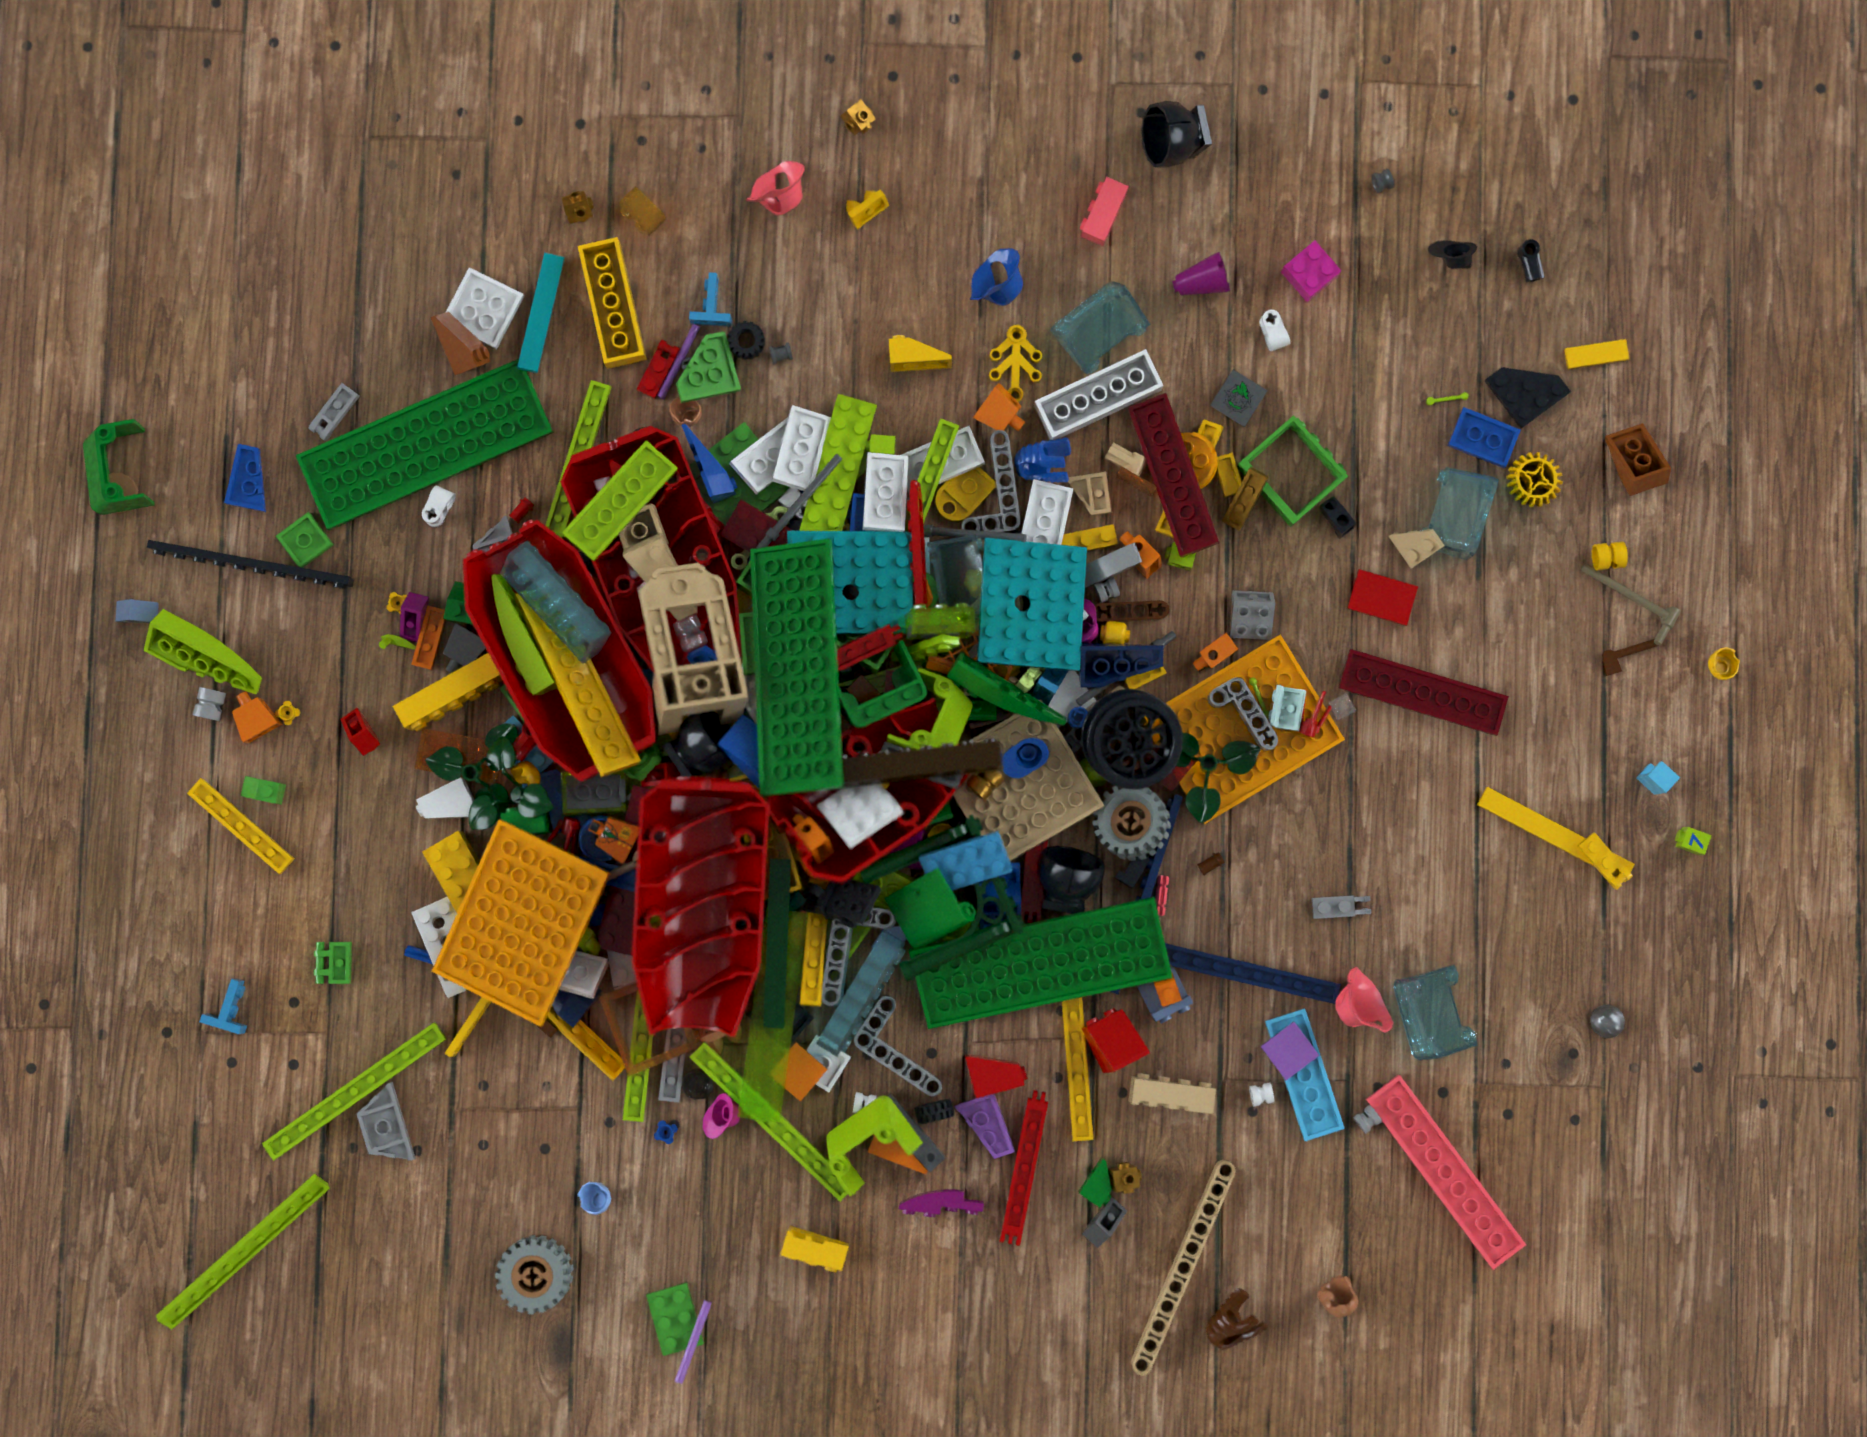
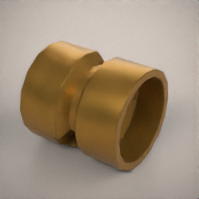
[965,771,1005,801]

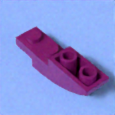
[899,1189,984,1218]

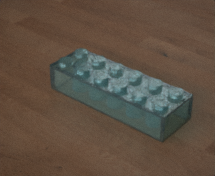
[500,541,612,664]
[816,930,906,1057]

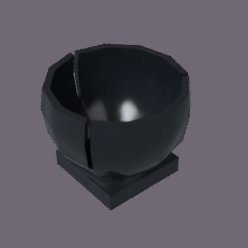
[1141,101,1212,168]
[663,711,735,777]
[1037,846,1105,914]

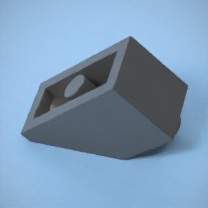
[1082,1197,1127,1248]

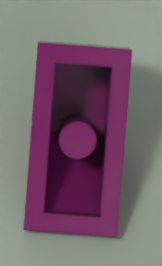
[400,592,429,642]

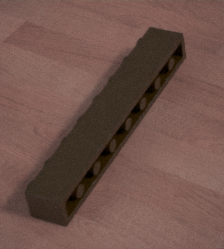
[837,738,1004,789]

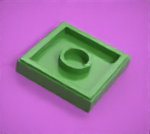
[276,512,334,568]

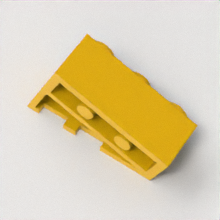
[780,1226,849,1272]

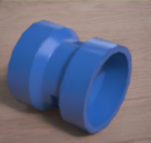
[1067,707,1088,729]

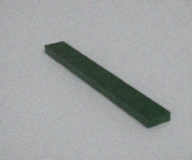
[763,859,791,1029]

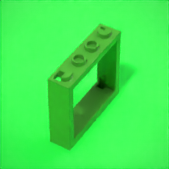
[1237,415,1348,527]

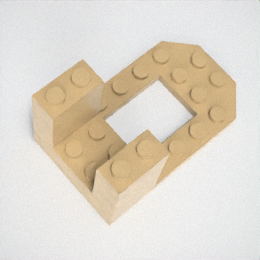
[639,563,748,735]

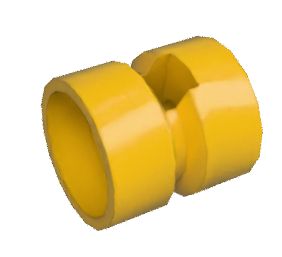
[1592,541,1628,570]

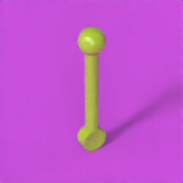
[1426,392,1469,406]
[1249,677,1270,718]

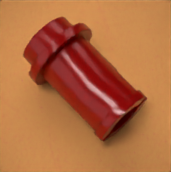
[509,497,534,524]

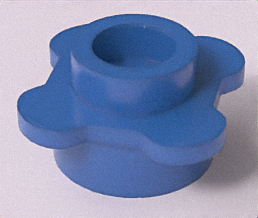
[654,1120,678,1144]

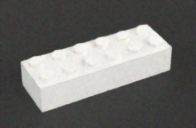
[1034,349,1164,441]

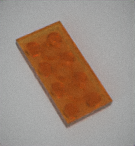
[414,728,499,784]

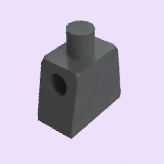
[443,623,488,673]

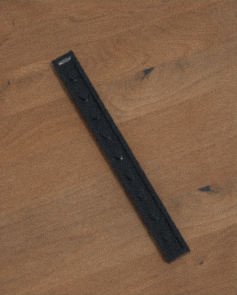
[146,540,354,589]

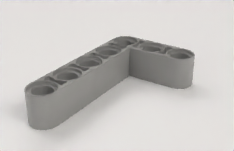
[961,430,1020,532]
[821,907,896,1007]
[854,995,942,1096]

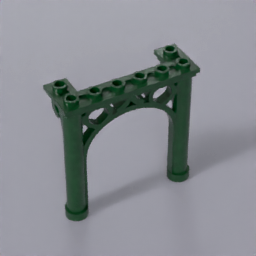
[860,814,1025,982]

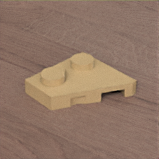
[1068,472,1112,516]
[1389,529,1445,568]

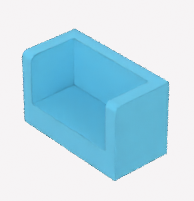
[1636,761,1680,795]

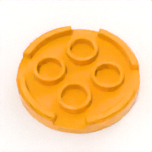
[1181,432,1218,489]

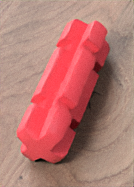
[1155,875,1169,916]

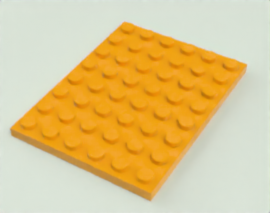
[1143,634,1345,825]
[432,819,611,1026]

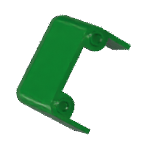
[83,419,155,515]
[839,640,927,728]

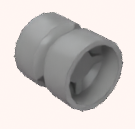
[193,687,226,721]

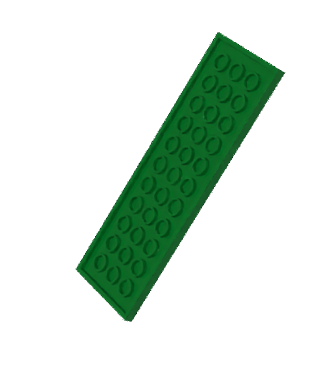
[295,359,554,530]
[750,538,843,797]
[909,897,1173,1029]

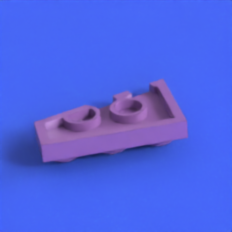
[954,1094,1015,1159]

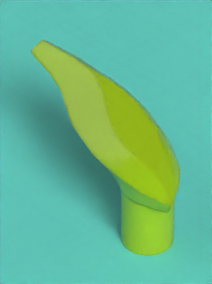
[379,634,416,650]

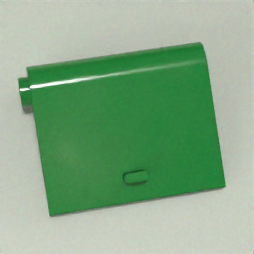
[884,868,975,949]

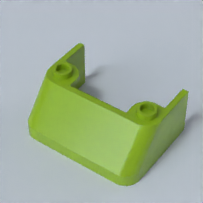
[887,668,972,750]
[826,1095,923,1197]

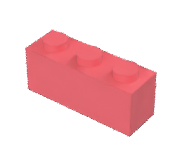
[1079,177,1129,246]

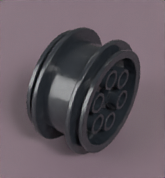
[1081,689,1183,789]

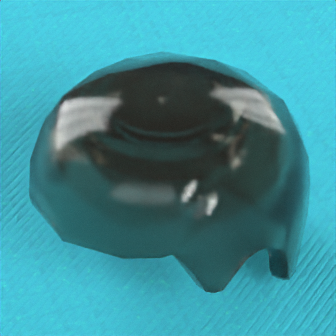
[681,1068,713,1100]

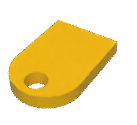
[935,467,996,522]

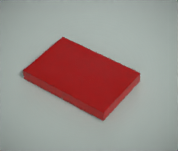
[1347,569,1418,626]

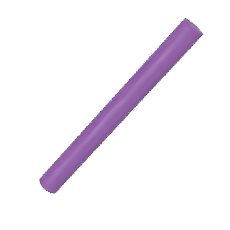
[657,324,700,400]
[675,1300,712,1384]

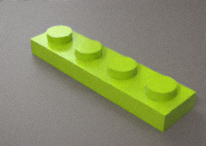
[891,634,959,665]

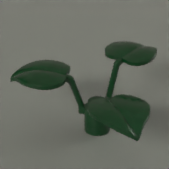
[425,723,518,821]
[1176,733,1260,823]
[468,736,554,830]

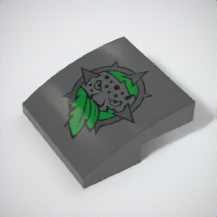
[1210,369,1268,427]

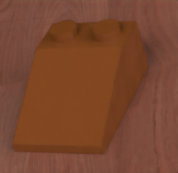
[430,311,490,375]
[1605,423,1671,496]

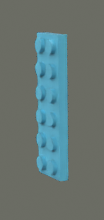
[1265,1008,1345,1141]

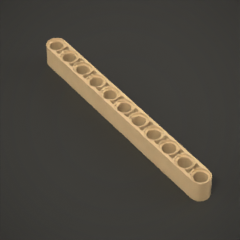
[1131,1159,1235,1375]

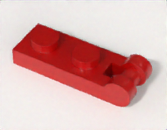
[637,339,680,400]

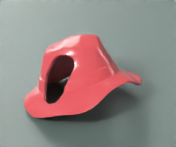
[746,161,805,216]
[1335,967,1394,1032]

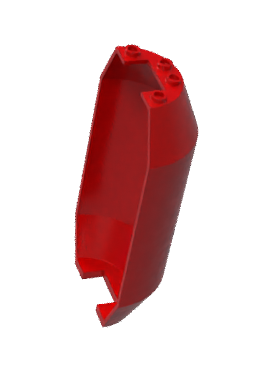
[463,519,656,782]

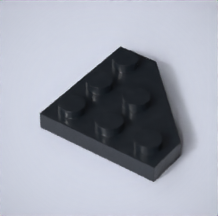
[1484,367,1571,429]

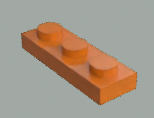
[411,605,446,670]

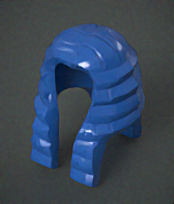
[1014,437,1071,483]

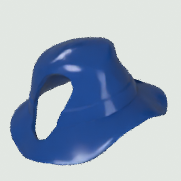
[969,248,1023,306]

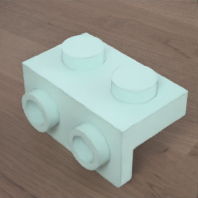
[1268,685,1306,731]

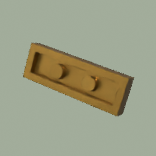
[1222,467,1269,531]

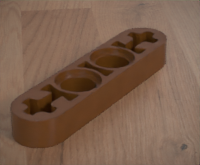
[1094,600,1169,623]

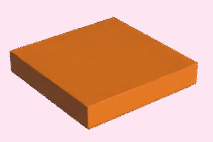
[769,1042,828,1102]

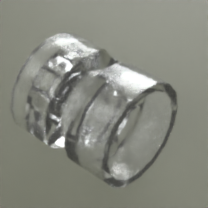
[672,615,709,652]

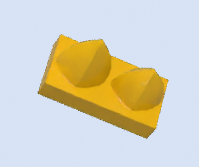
[846,190,890,229]

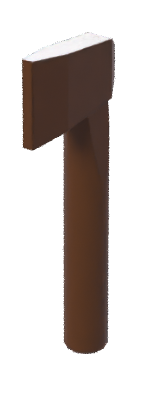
[1602,639,1659,676]

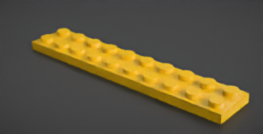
[514,583,641,777]

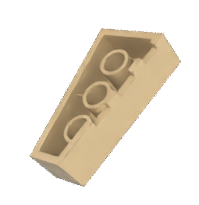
[623,532,697,621]
[1128,1073,1216,1114]

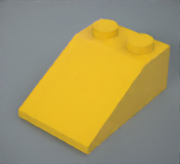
[889,335,952,372]

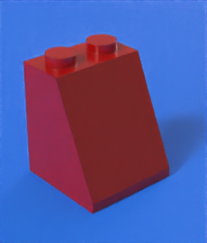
[1081,1008,1150,1073]
[965,1054,1028,1099]

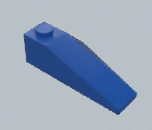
[681,424,738,504]

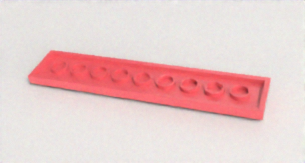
[1365,1074,1526,1270]

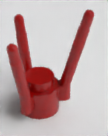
[1299,691,1332,738]
[547,816,581,855]

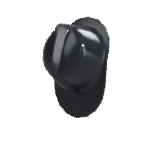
[1428,240,1477,269]

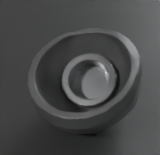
[1590,1005,1625,1038]

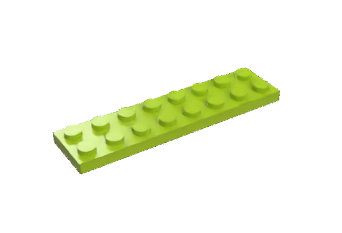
[799,394,877,531]

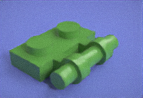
[313,942,352,984]

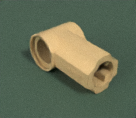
[1105,442,1147,479]

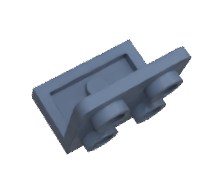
[1137,966,1193,1023]

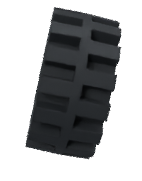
[728,321,765,360]
[915,1099,954,1124]

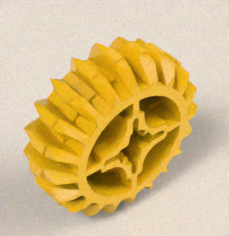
[1506,452,1563,508]

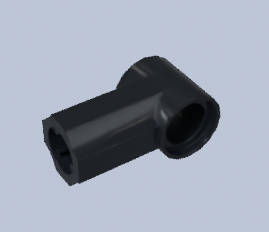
[1517,239,1544,282]

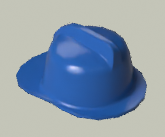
[1003,738,1049,778]

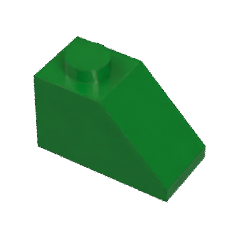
[1078,1157,1112,1208]

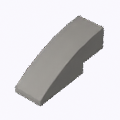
[1085,543,1143,588]

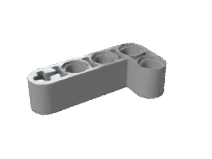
[1207,677,1278,751]

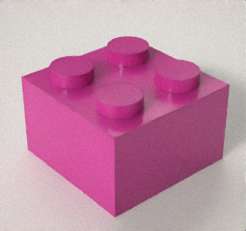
[1281,241,1341,302]

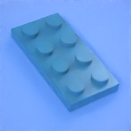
[919,831,1013,890]

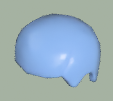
[578,1182,611,1215]

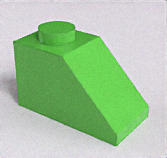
[241,776,286,805]

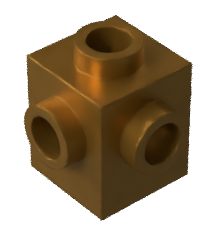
[840,99,876,136]
[561,190,594,224]
[1108,1162,1142,1194]

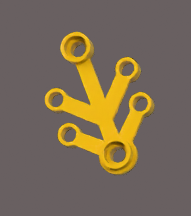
[989,325,1042,403]

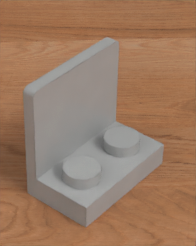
[1230,590,1275,640]

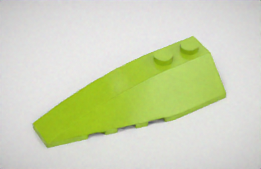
[491,574,558,695]
[143,609,262,694]

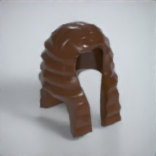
[1206,1288,1268,1350]

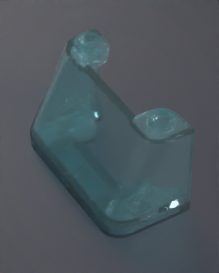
[1050,282,1151,374]
[1421,467,1499,561]
[927,534,984,623]
[1393,964,1477,1060]

